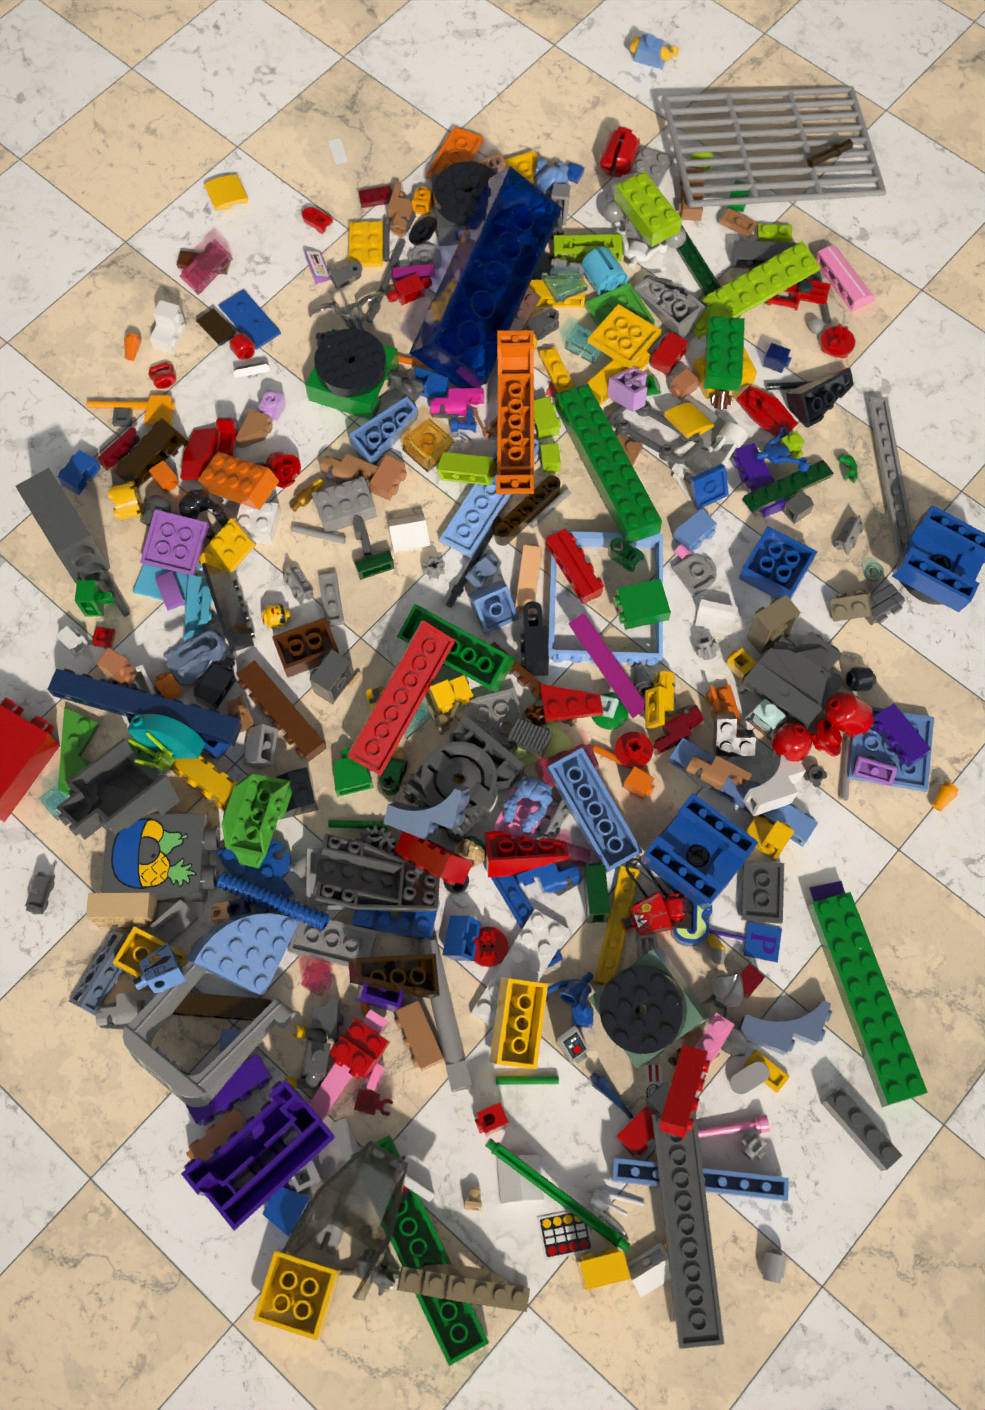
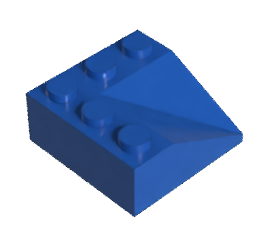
[739,526,818,600]

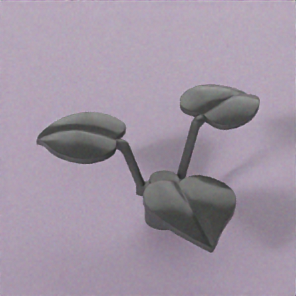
[309,292,387,331]
[701,973,747,1056]

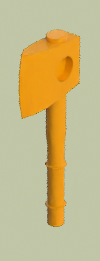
[86,395,175,426]

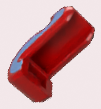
[215,417,238,457]

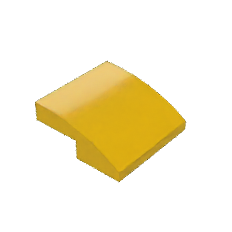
[204,174,249,210]
[664,403,714,439]

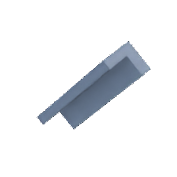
[69,929,128,1016]

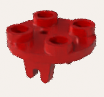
[820,324,856,359]
[474,926,509,967]

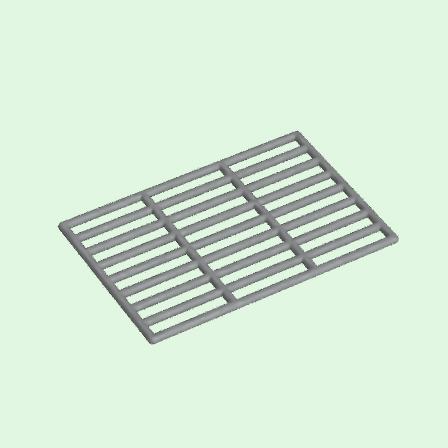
[661,86,886,208]

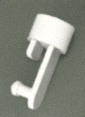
[700,422,748,471]

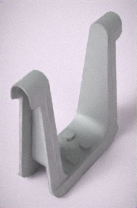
[123,936,296,1107]

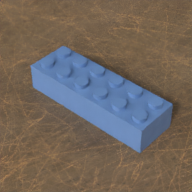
[546,747,642,873]

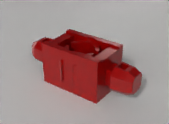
[386,273,433,306]

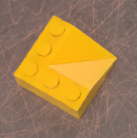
[253,1250,341,1340]

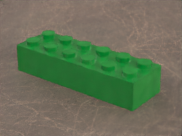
[397,603,516,693]

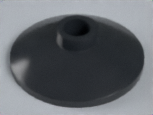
[409,216,437,245]

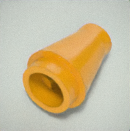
[931,781,959,811]

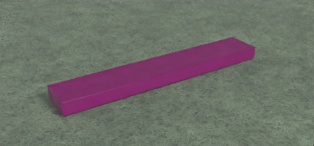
[568,613,645,718]

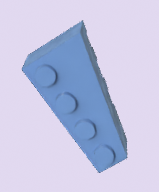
[349,396,418,465]

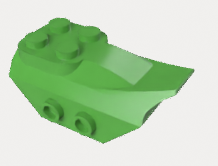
[222,773,292,868]

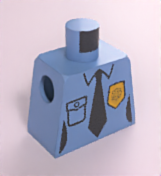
[132,943,187,993]

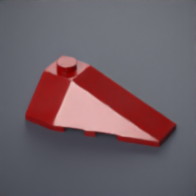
[484,831,569,878]

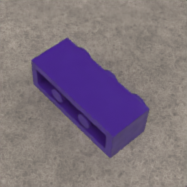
[873,703,931,768]

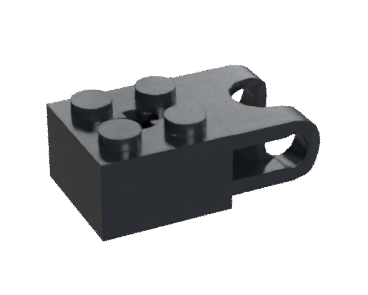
[520,601,549,676]

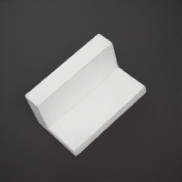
[695,599,738,635]
[392,1155,444,1202]
[627,1243,671,1297]

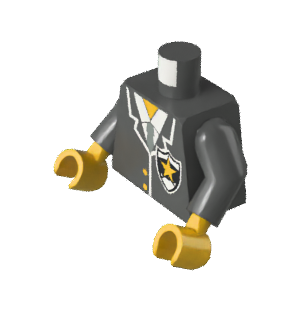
[284,1025,331,1090]

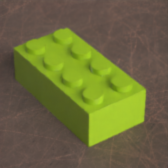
[614,171,682,247]

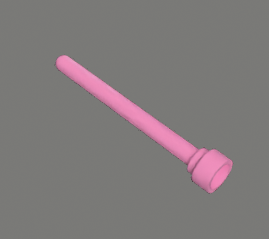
[698,1114,770,1138]

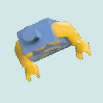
[630,34,679,70]

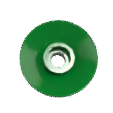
[591,693,629,730]

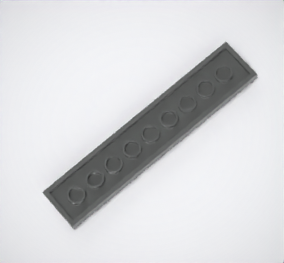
[651,1111,724,1349]

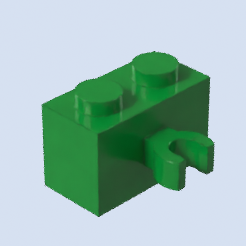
[75,579,114,617]

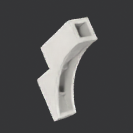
[743,751,806,816]

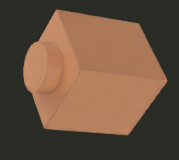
[670,368,699,401]

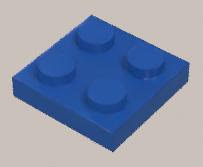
[690,463,729,510]

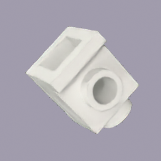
[55,626,89,657]
[288,1160,323,1193]

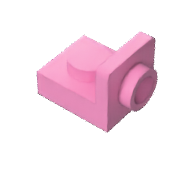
[365,1061,385,1093]

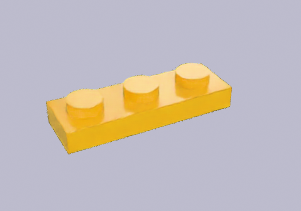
[539,346,575,393]

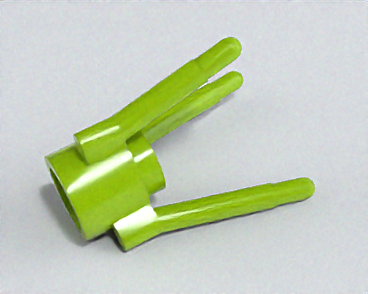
[128,732,175,772]

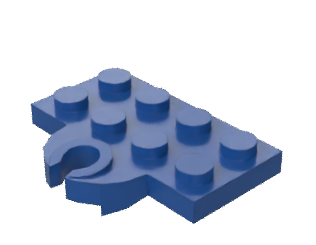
[216,841,294,913]

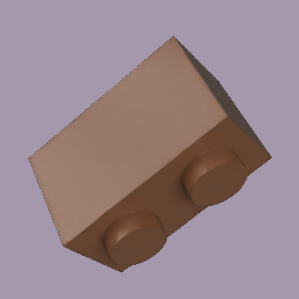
[369,455,407,501]
[97,648,137,686]

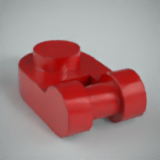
[302,207,333,234]

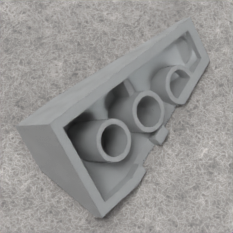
[634,278,705,338]

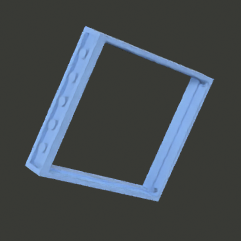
[548,531,663,666]

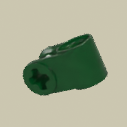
[608,538,645,572]
[380,757,408,796]

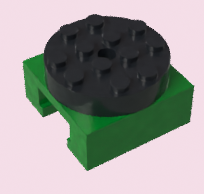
[305,328,399,420]

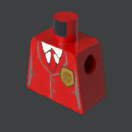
[621,892,673,935]

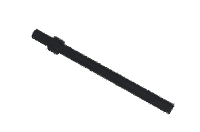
[445,516,502,608]

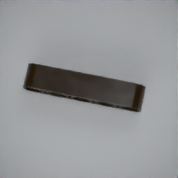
[494,476,561,546]
[172,993,273,1021]

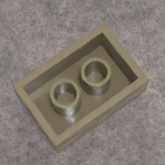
[747,595,800,655]

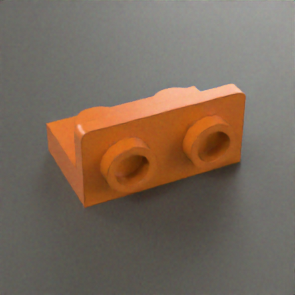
[706,685,741,723]

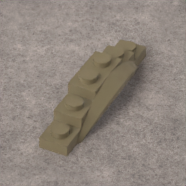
[397,1265,530,1312]

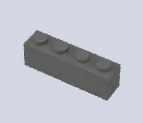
[732,240,797,269]
[821,1087,903,1171]

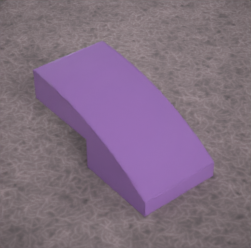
[155,571,185,611]

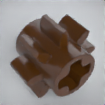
[710,390,733,410]
[524,704,546,727]

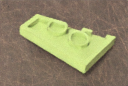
[510,721,576,768]

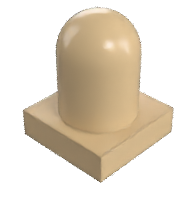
[464,1186,482,1212]

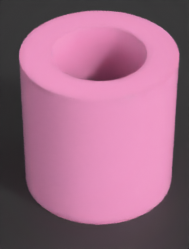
[675,544,691,560]

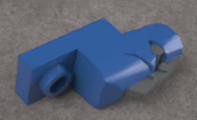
[515,863,582,896]

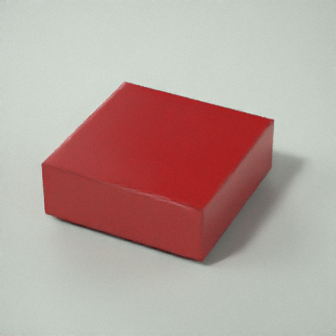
[92,627,116,649]

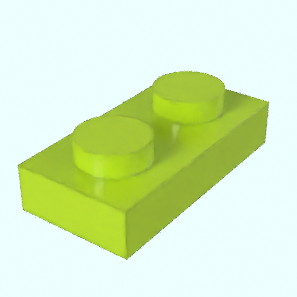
[757,224,792,243]

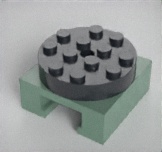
[588,948,711,1069]

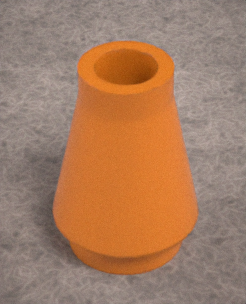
[124,333,141,361]

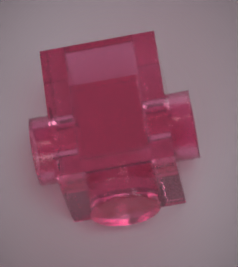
[301,962,334,997]

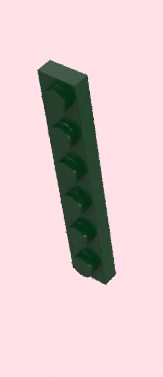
[742,460,834,513]

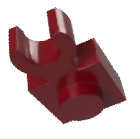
[354,1089,394,1116]

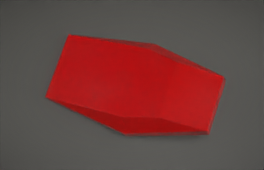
[736,385,798,436]
[180,428,218,481]

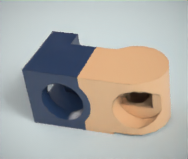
[211,899,250,923]

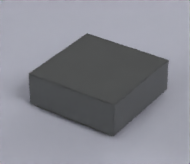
[112,408,133,427]

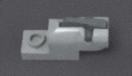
[96,990,158,1030]

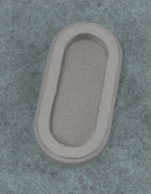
[730,1061,770,1094]

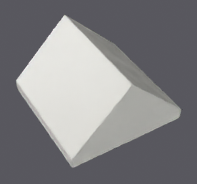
[388,513,430,553]
[497,1155,544,1204]

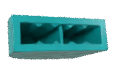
[127,714,206,759]

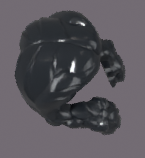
[179,489,229,540]

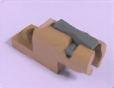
[387,183,416,237]
[319,453,378,485]
[685,755,752,790]

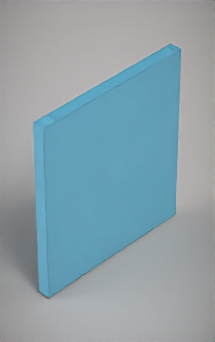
[133,563,201,606]

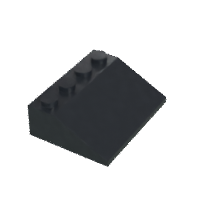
[202,563,255,651]

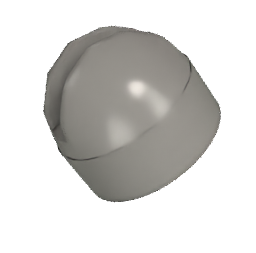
[809,319,823,334]

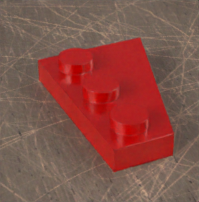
[540,684,603,722]

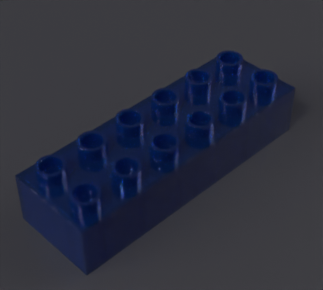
[409,166,563,389]

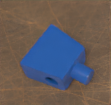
[262,1187,313,1237]

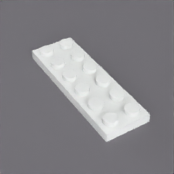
[471,909,570,1029]

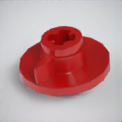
[811,720,842,757]
[614,731,653,769]

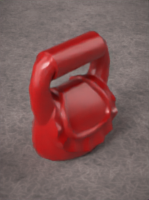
[148,362,176,389]

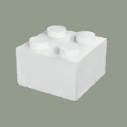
[236,501,281,545]

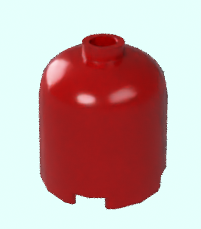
[825,691,874,738]

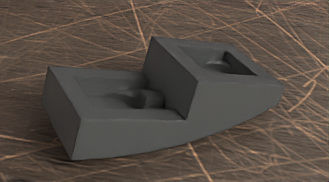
[354,515,371,556]

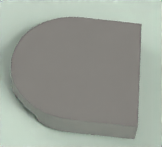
[672,555,717,597]

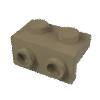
[830,590,872,622]

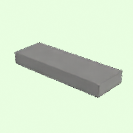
[318,572,345,627]

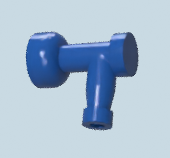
[451,409,477,433]

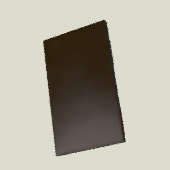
[196,308,237,346]

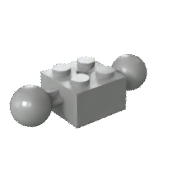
[603,200,686,248]

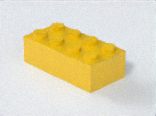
[489,977,548,1069]

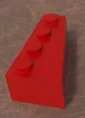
[394,831,473,885]

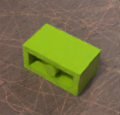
[534,397,562,440]

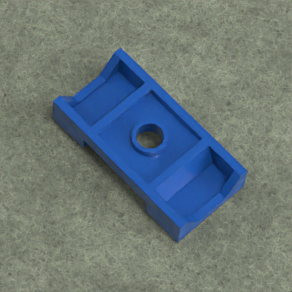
[352,899,440,940]

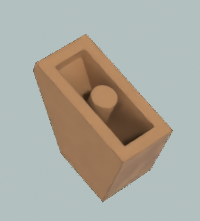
[236,409,273,448]

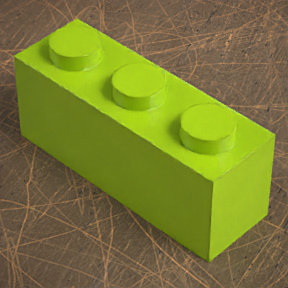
[436,452,497,486]

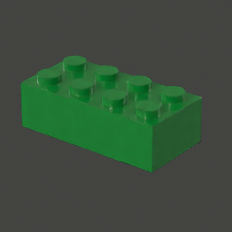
[703,316,745,391]

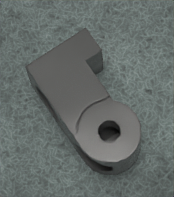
[328,261,362,290]

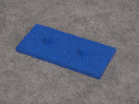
[219,290,281,350]

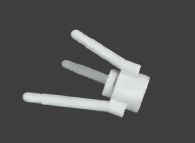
[672,463,698,501]
[589,1189,645,1235]

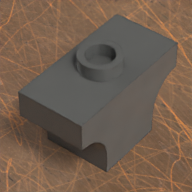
[312,997,343,1042]

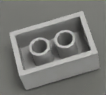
[312,476,377,533]

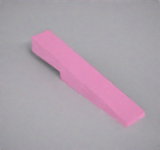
[309,1009,389,1121]

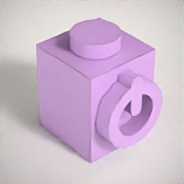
[259,389,286,421]

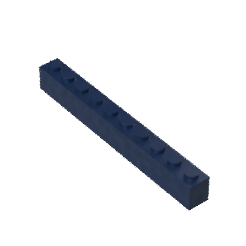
[47,668,242,747]

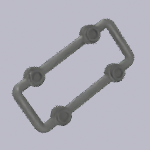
[607,401,704,464]

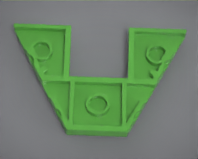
[58,708,155,796]

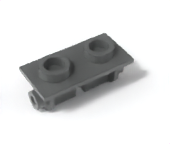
[25,872,55,915]

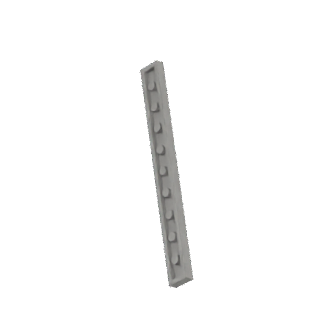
[868,397,913,560]

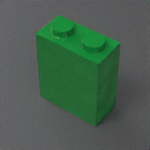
[613,579,671,630]

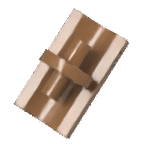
[224,695,255,733]

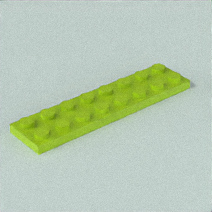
[692,241,820,340]

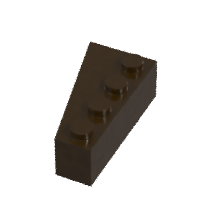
[114,418,188,489]
[348,954,440,999]

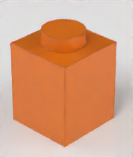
[149,460,179,493]
[623,766,655,800]

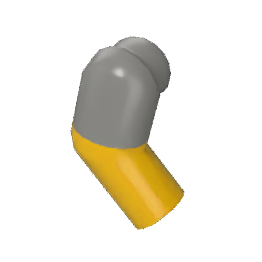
[706,934,725,965]

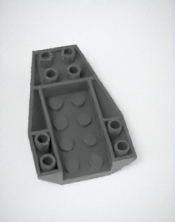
[313,833,440,912]

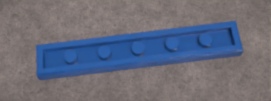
[484,865,563,970]

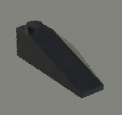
[786,368,854,428]

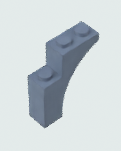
[383,785,470,840]
[739,1000,832,1055]

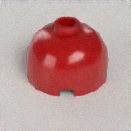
[264,450,301,488]
[771,722,813,762]

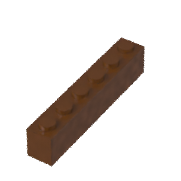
[236,660,327,762]

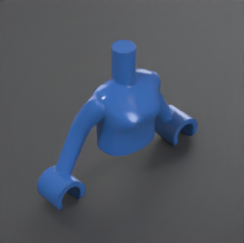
[755,427,810,472]
[546,972,594,1018]

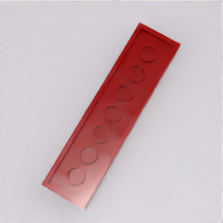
[346,621,456,776]

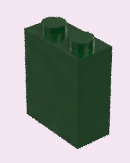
[583,863,610,923]

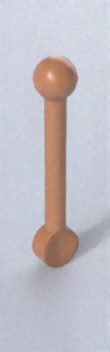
[473,409,490,439]

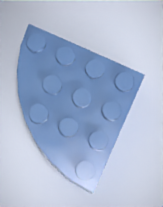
[185,913,299,997]

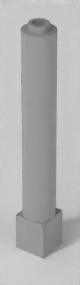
[418,938,472,1093]

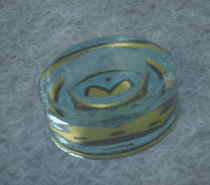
[864,562,884,582]

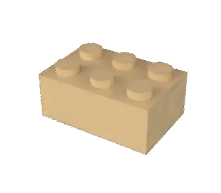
[86,893,159,929]

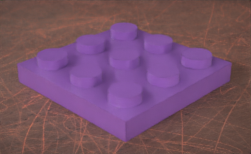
[140,510,209,576]

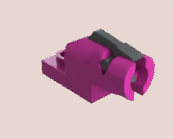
[431,388,484,419]

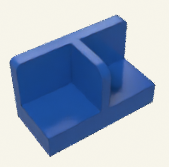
[415,367,449,399]

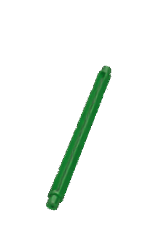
[485,1138,630,1252]

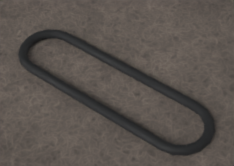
[625,858,667,897]

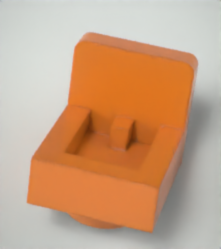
[154,672,183,700]

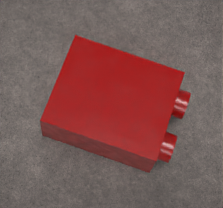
[0,697,60,823]

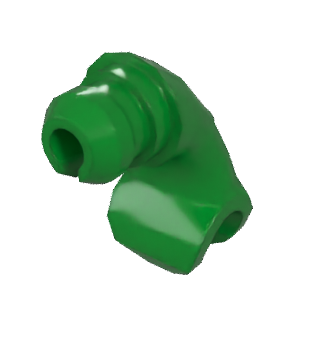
[838,454,858,484]

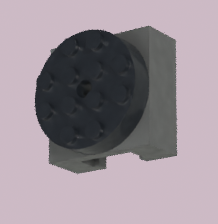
[431,161,506,247]

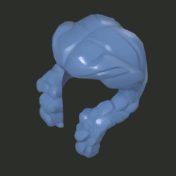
[534,157,569,195]
[503,776,553,833]

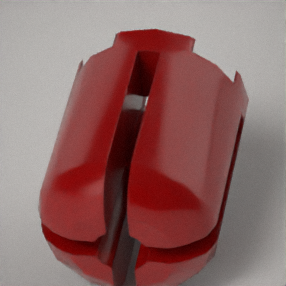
[600,127,640,178]

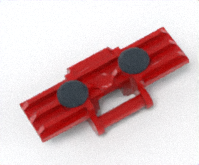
[749,268,831,311]

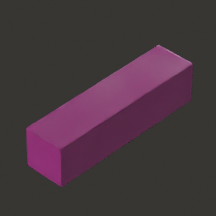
[392,264,437,281]

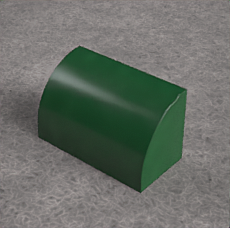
[353,548,395,580]

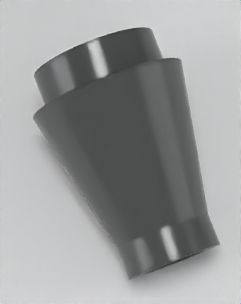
[633,665,653,694]

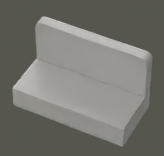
[150,899,199,944]

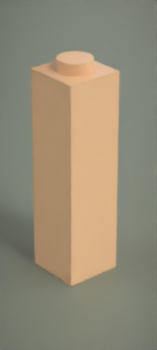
[515,544,542,614]

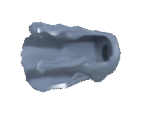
[163,629,226,685]

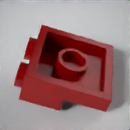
[329,1018,390,1079]

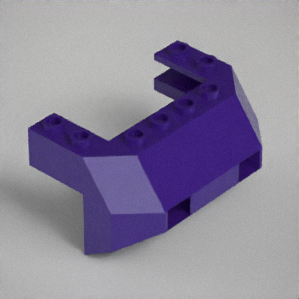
[181,1080,336,1231]

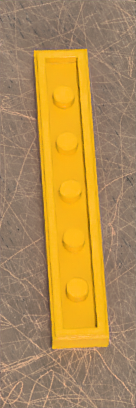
[594,865,640,985]

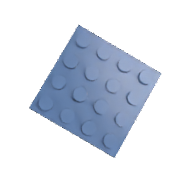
[848,707,934,792]

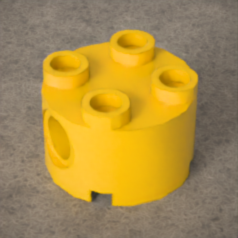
[108,481,143,521]

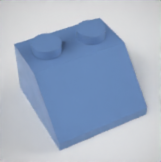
[467,580,519,634]

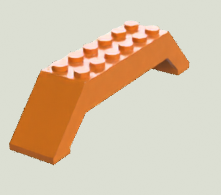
[496,330,534,494]

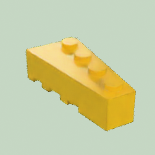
[171,756,238,811]

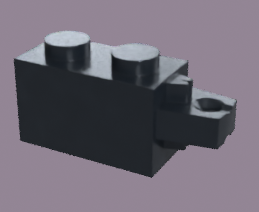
[193,656,236,710]

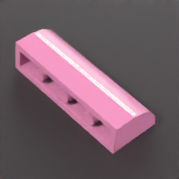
[816,246,875,312]

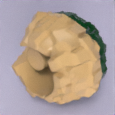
[454,836,486,868]

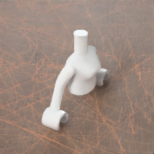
[616,227,668,269]

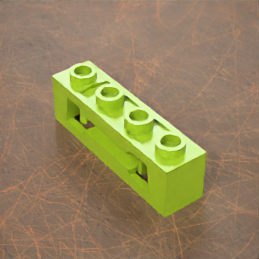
[553,234,622,263]

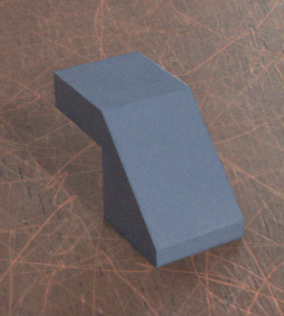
[465,550,502,590]

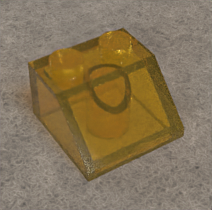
[402,418,454,472]

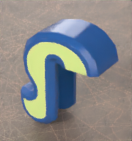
[671,903,713,947]

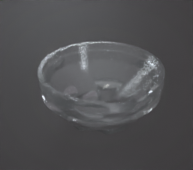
[440,431,473,455]

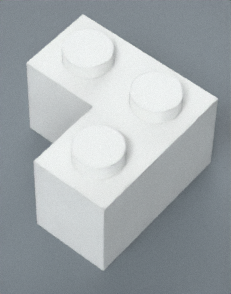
[150,300,187,354]

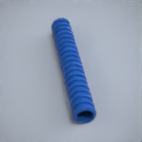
[217,871,330,931]

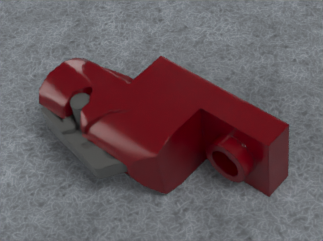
[653,704,704,756]

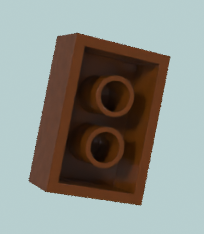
[272,617,339,678]

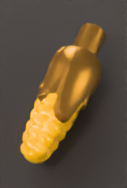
[290,479,324,512]

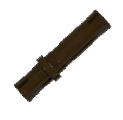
[807,139,853,168]

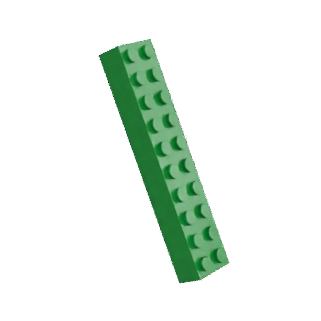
[555,384,662,544]
[808,892,928,1108]
[351,1135,490,1366]

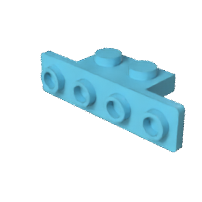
[183,575,213,642]

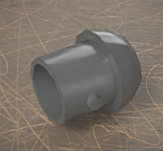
[140,495,171,527]

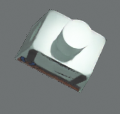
[744,699,786,741]

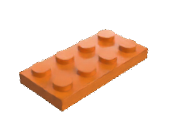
[426,126,484,180]

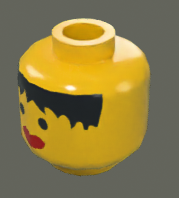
[261,603,290,629]

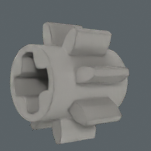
[423,556,445,579]
[694,637,720,660]
[740,1133,767,1161]

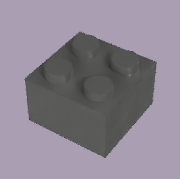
[310,649,355,705]

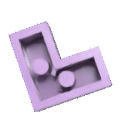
[607,366,647,412]

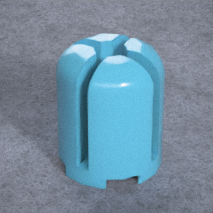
[582,246,628,295]

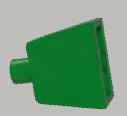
[334,748,374,797]

